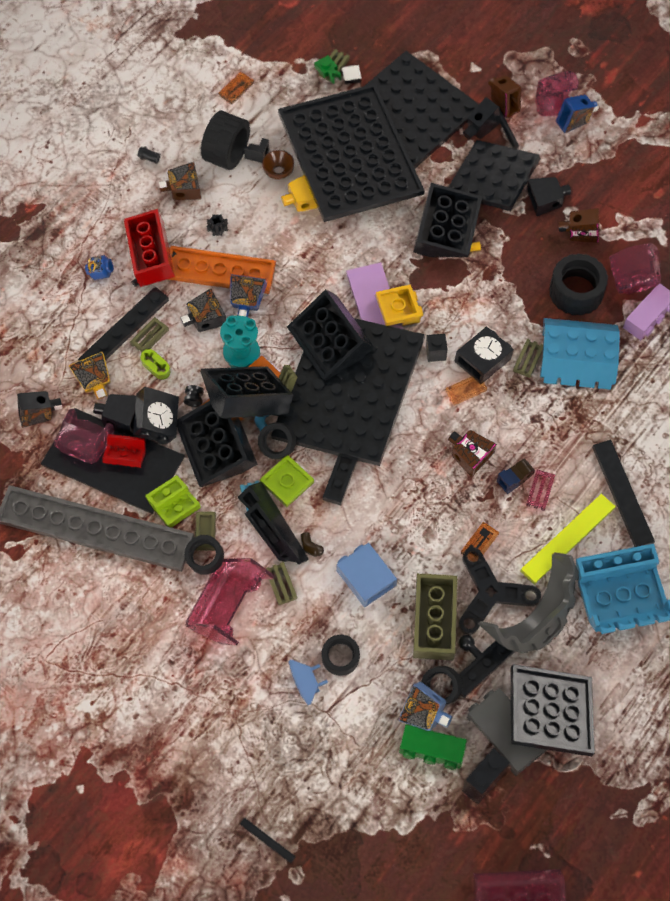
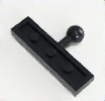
[450,635,516,699]

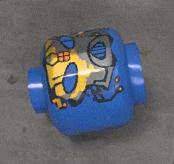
[85,255,114,280]

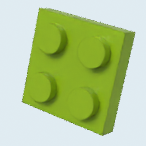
[260,455,314,507]

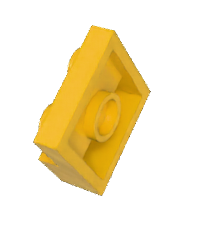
[375,284,423,326]

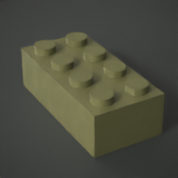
[413,573,457,661]

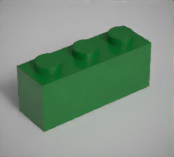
[399,724,467,770]

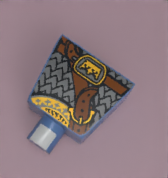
[399,682,452,731]

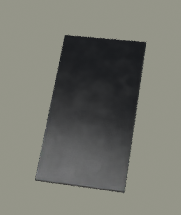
[41,408,185,514]

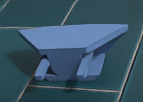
[288,660,328,705]

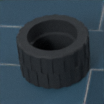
[200,110,250,170]
[549,254,608,315]

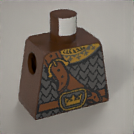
[159,162,201,200]

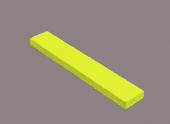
[520,494,616,585]

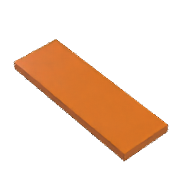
[167,245,276,294]

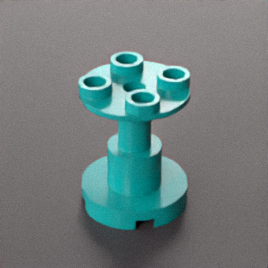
[220,316,260,368]

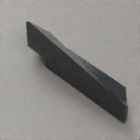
[238,482,309,564]

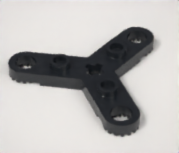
[459,547,541,635]

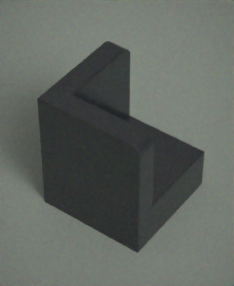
[244,138,270,163]

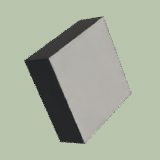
[342,65,361,84]

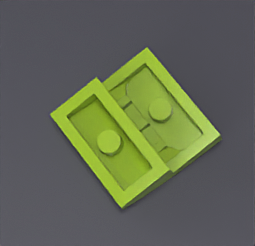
[145,475,201,528]

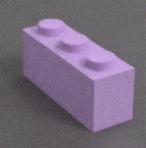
[623,283,670,341]

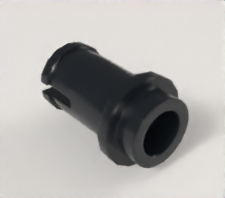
[137,146,161,164]

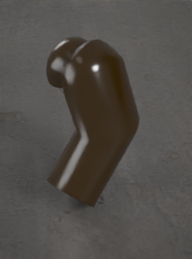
[301,532,324,557]

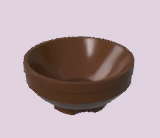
[262,150,294,179]

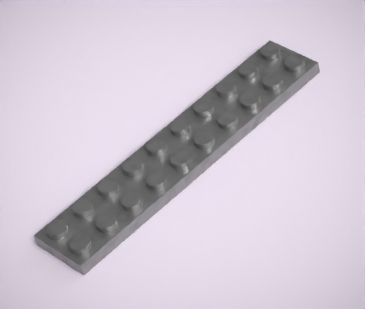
[0,485,194,572]

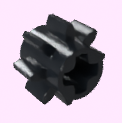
[207,214,228,236]

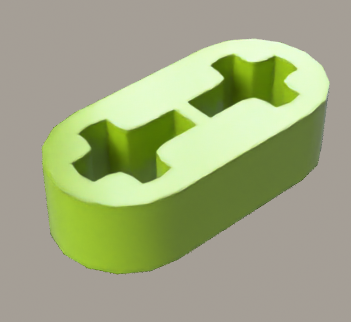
[140,349,171,380]

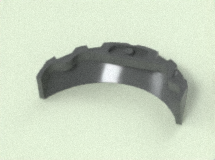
[478,552,578,653]

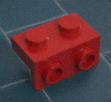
[103,434,146,468]

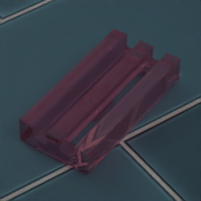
[526,469,555,511]

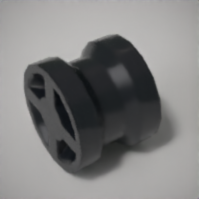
[183,385,204,407]

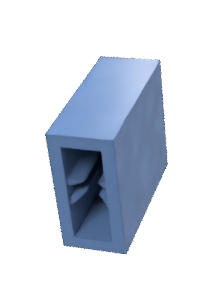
[336,543,397,608]

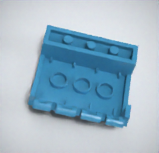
[540,318,620,390]
[576,543,670,634]

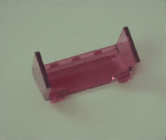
[186,558,275,645]

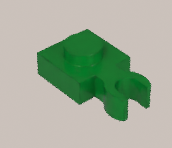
[314,55,341,84]

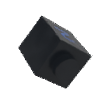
[426,333,448,362]

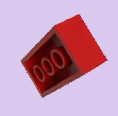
[124,209,175,287]

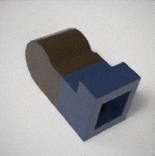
[496,459,535,494]

